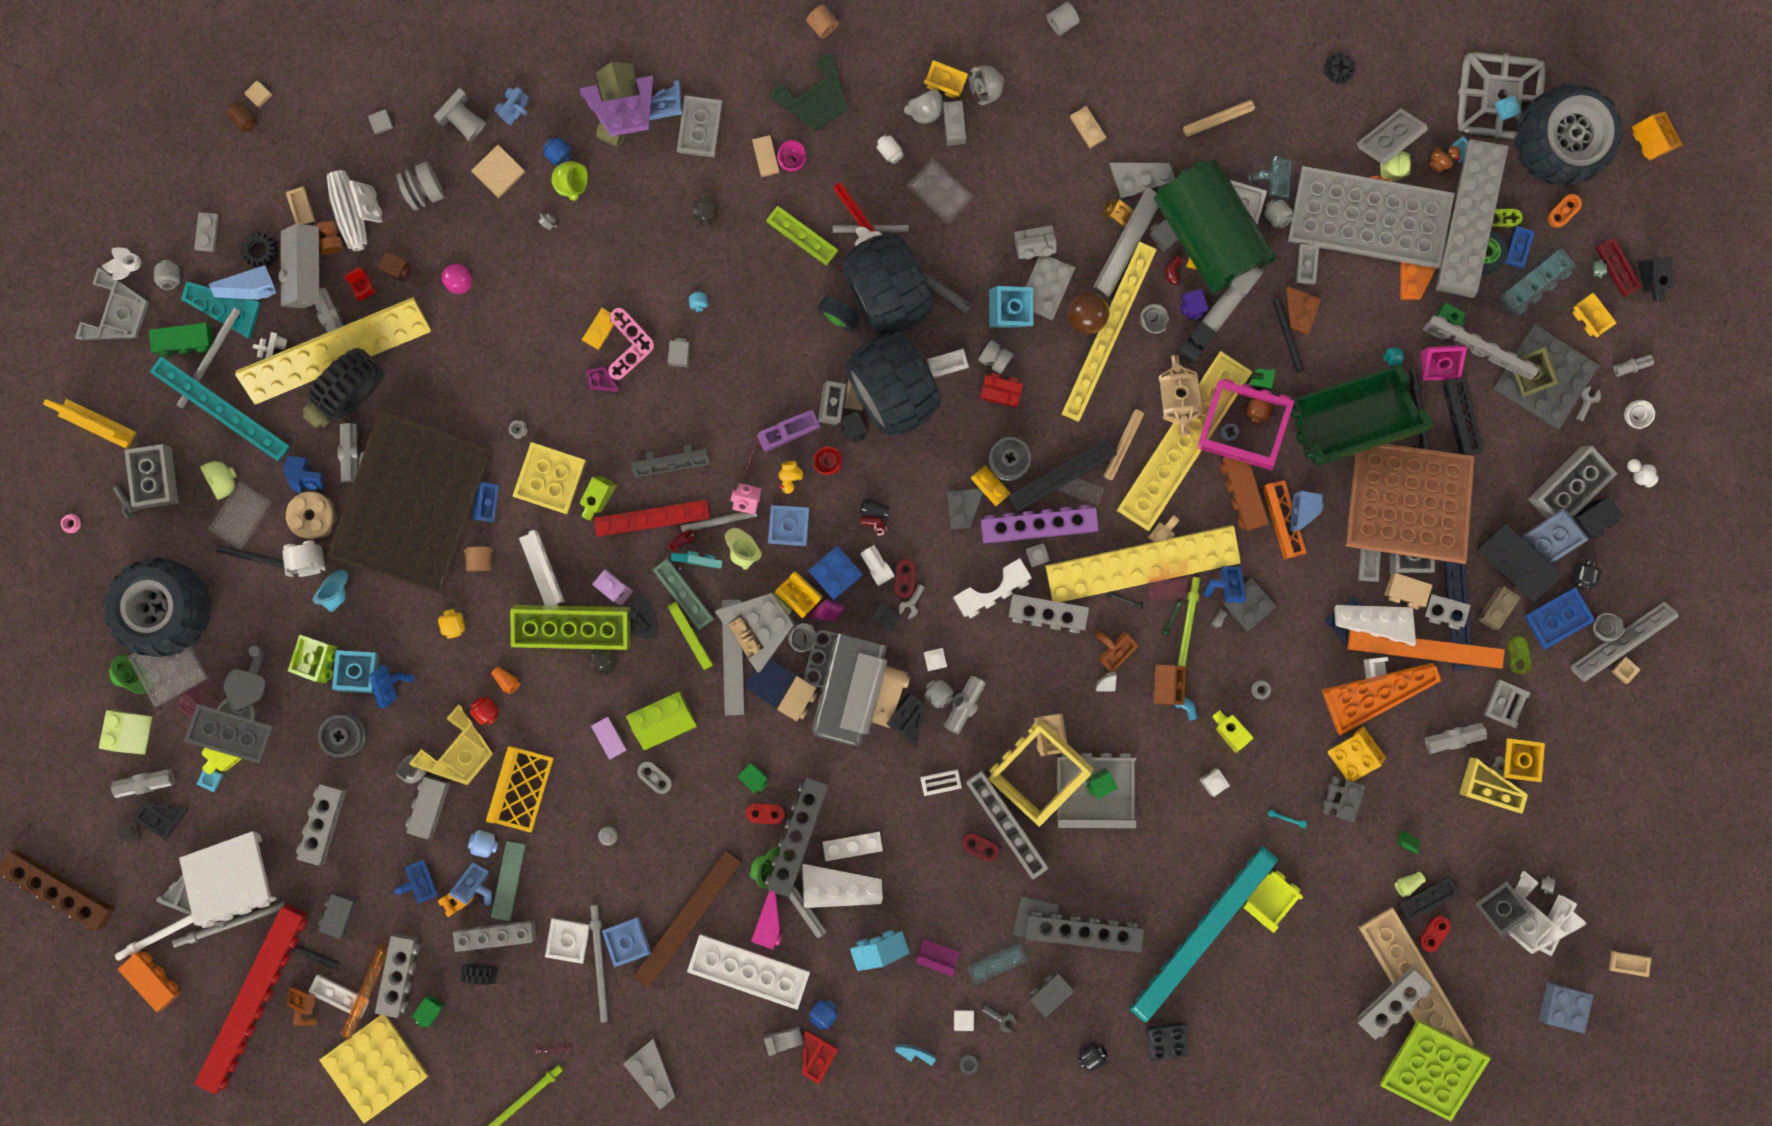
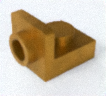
[1101,199,1134,228]

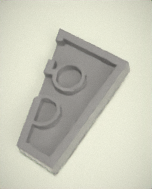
[1109,163,1175,199]
[623,1038,676,1109]

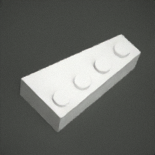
[802,864,883,908]

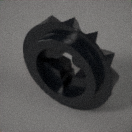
[1324,53,1355,84]

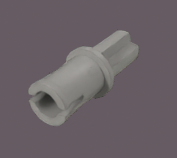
[1613,355,1654,377]

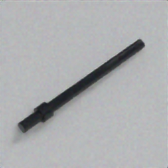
[1409,368,1430,450]

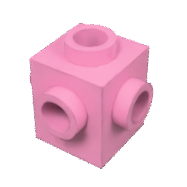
[731,483,761,515]

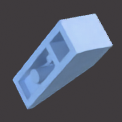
[209,265,276,300]

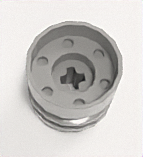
[396,161,445,211]

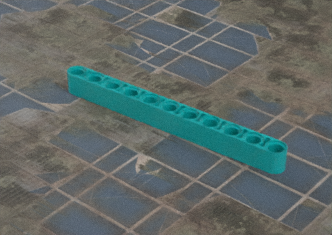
[1129,846,1278,1022]

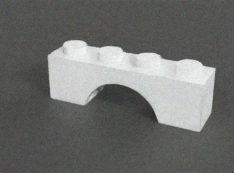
[953,559,1031,618]

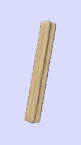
[1183,100,1255,137]
[1104,409,1144,480]

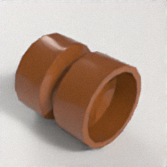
[314,221,344,255]

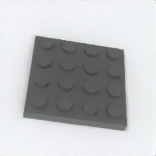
[1493,324,1599,430]

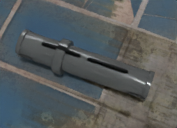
[923,273,973,314]

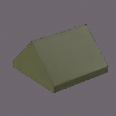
[596,62,639,101]
[1514,347,1559,397]

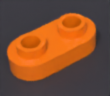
[1547,194,1582,228]

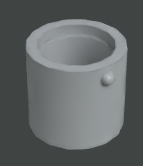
[1047,2,1080,36]

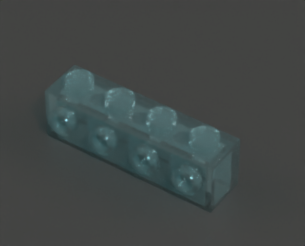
[1497,248,1576,316]

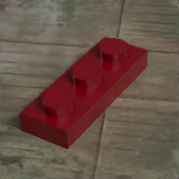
[1595,237,1642,297]

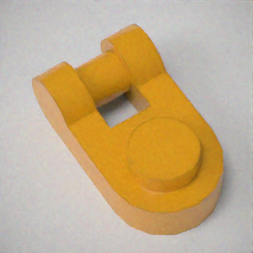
[438,893,474,917]

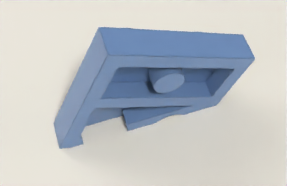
[650,80,682,120]

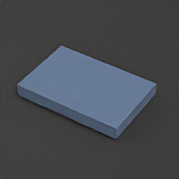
[1521,508,1589,564]

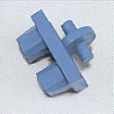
[495,87,529,126]

